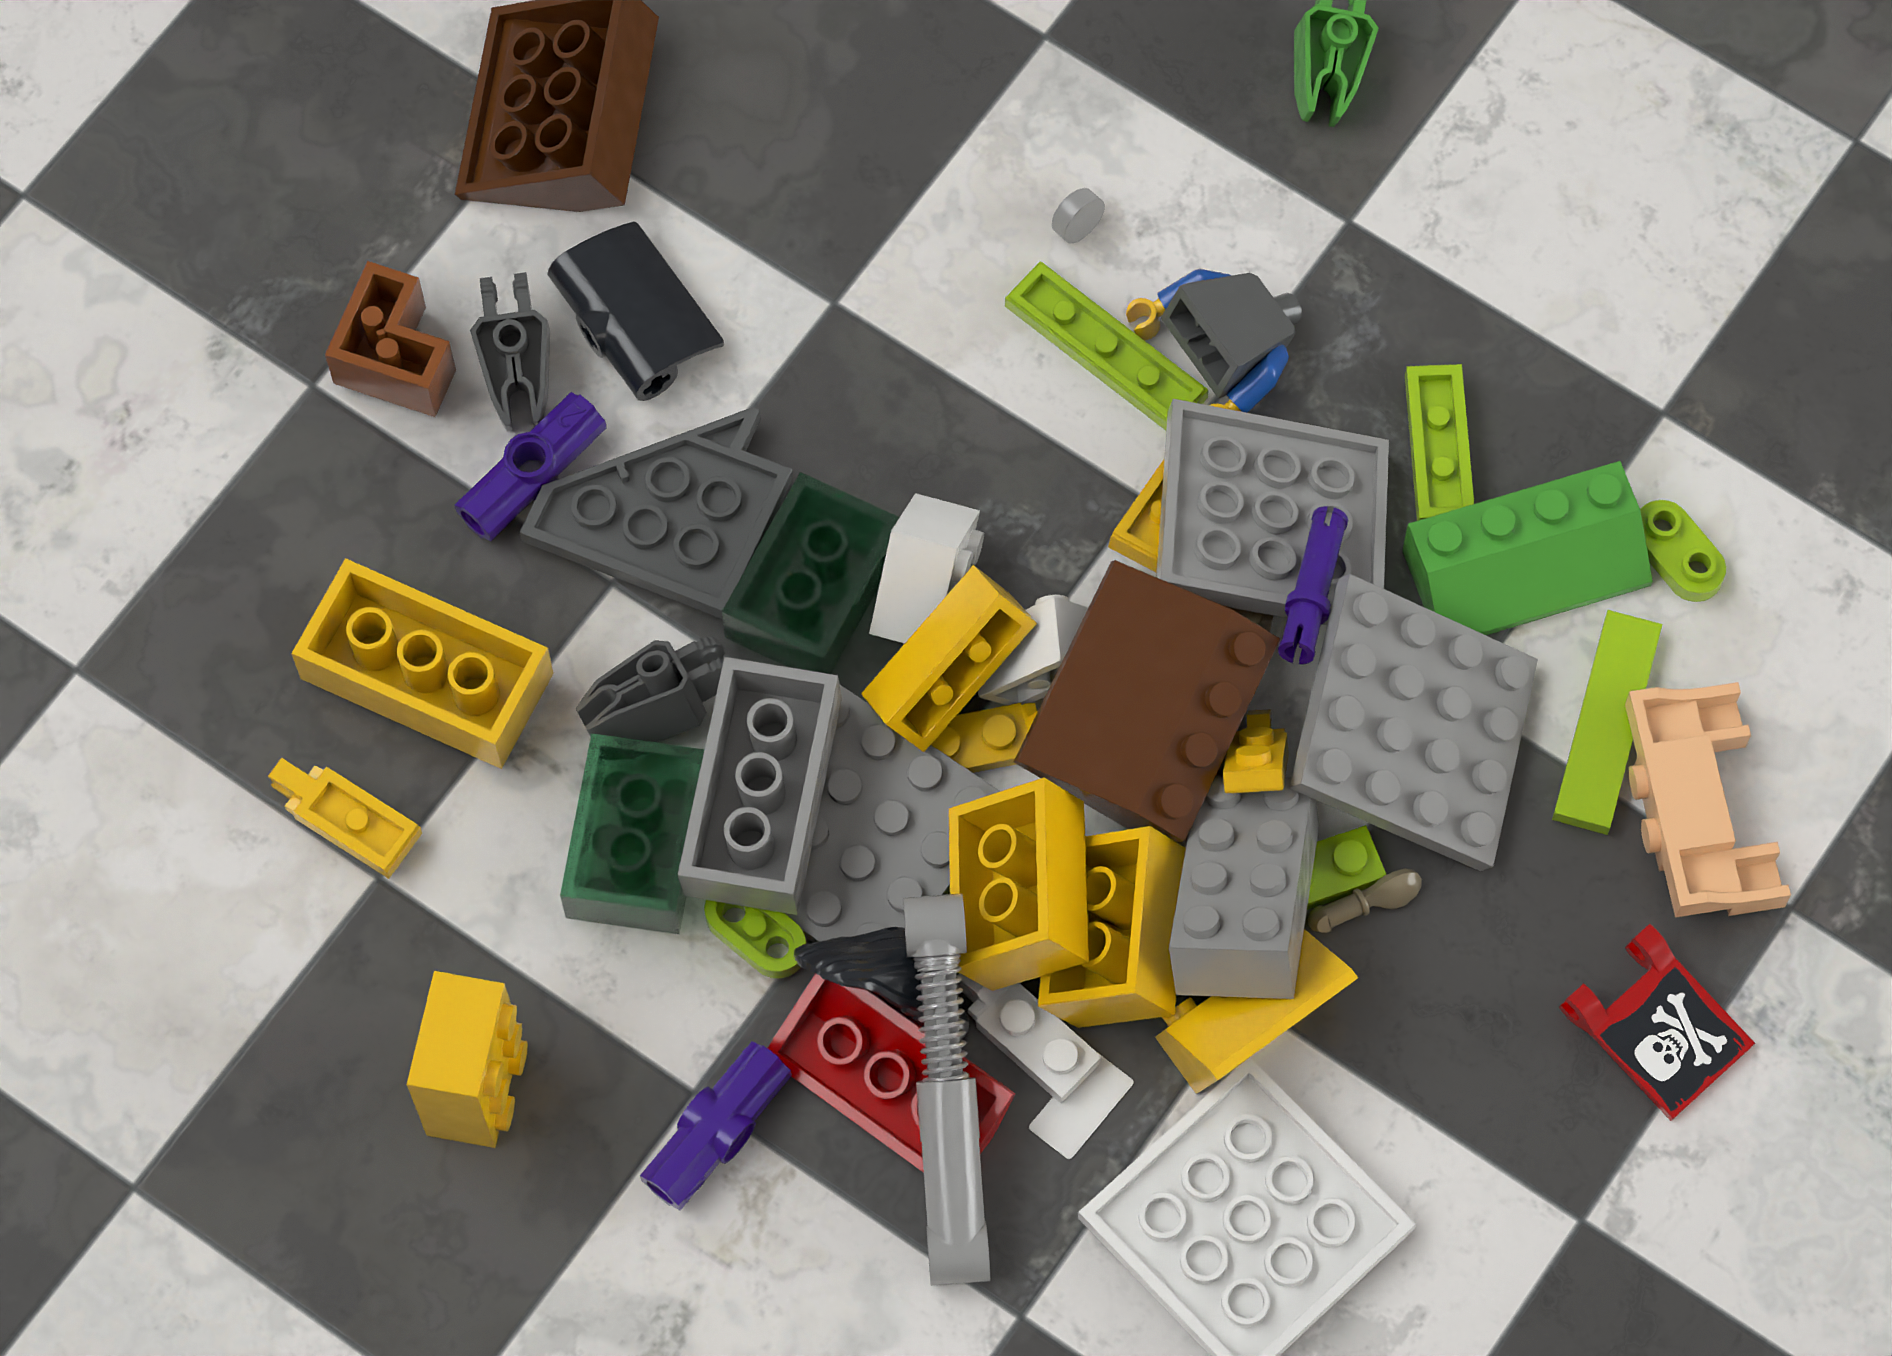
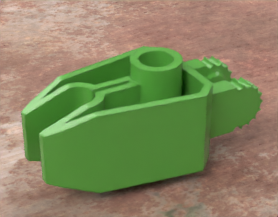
[1294,0,1379,128]

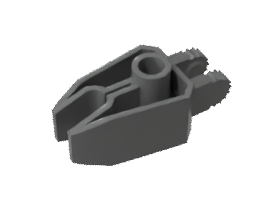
[470,272,550,432]
[576,636,725,752]

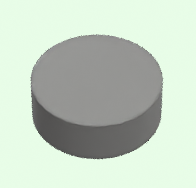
[1052,188,1105,243]

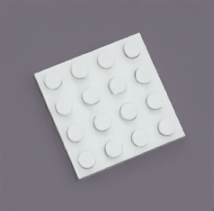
[1078,1057,1416,1356]

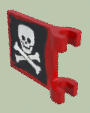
[1559,924,1755,1121]

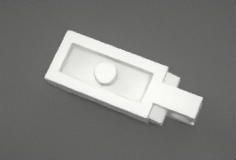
[957,973,1102,1103]

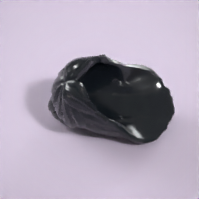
[794,927,957,1027]

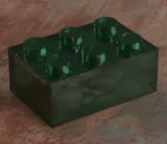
[722,472,900,674]
[560,733,705,935]

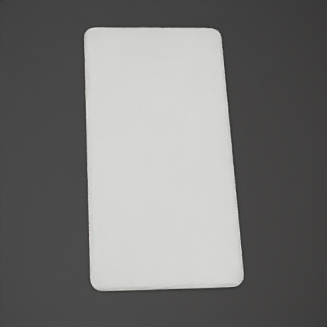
[1029,1052,1134,1159]

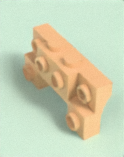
[1625,682,1791,918]

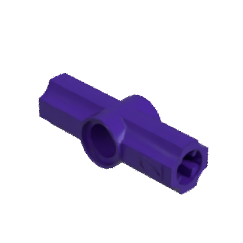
[455,392,607,542]
[640,1041,792,1211]

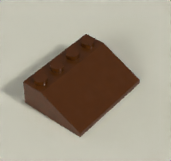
[455,0,659,212]
[1013,560,1280,843]

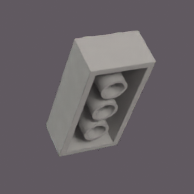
[678,657,842,915]
[1169,776,1319,999]

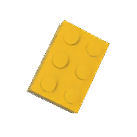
[949,777,1089,991]
[1038,826,1186,1028]
[406,971,528,1148]

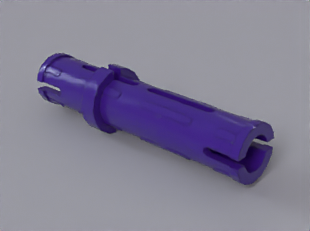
[1278,506,1349,665]

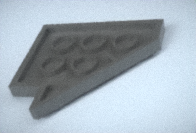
[519,407,793,620]

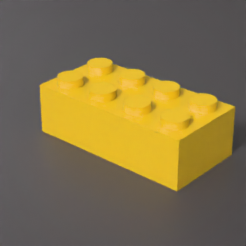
[291,558,554,769]

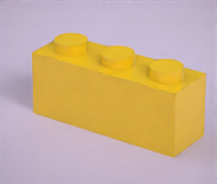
[861,565,1037,752]

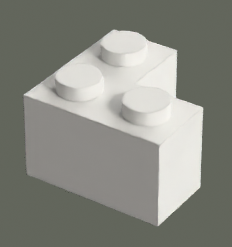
[869,493,984,643]
[978,595,1088,705]

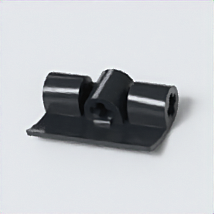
[547,222,724,401]

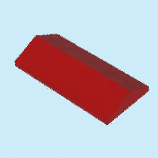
[767,973,1016,1173]

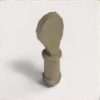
[1308,868,1422,933]

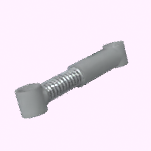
[903,894,990,1286]

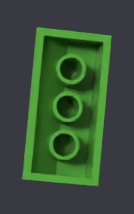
[1402,461,1653,635]

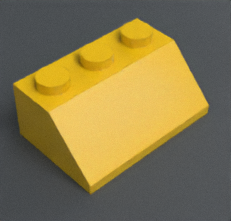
[1155,929,1358,1094]

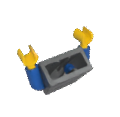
[1126,269,1301,413]

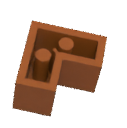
[325,261,456,417]

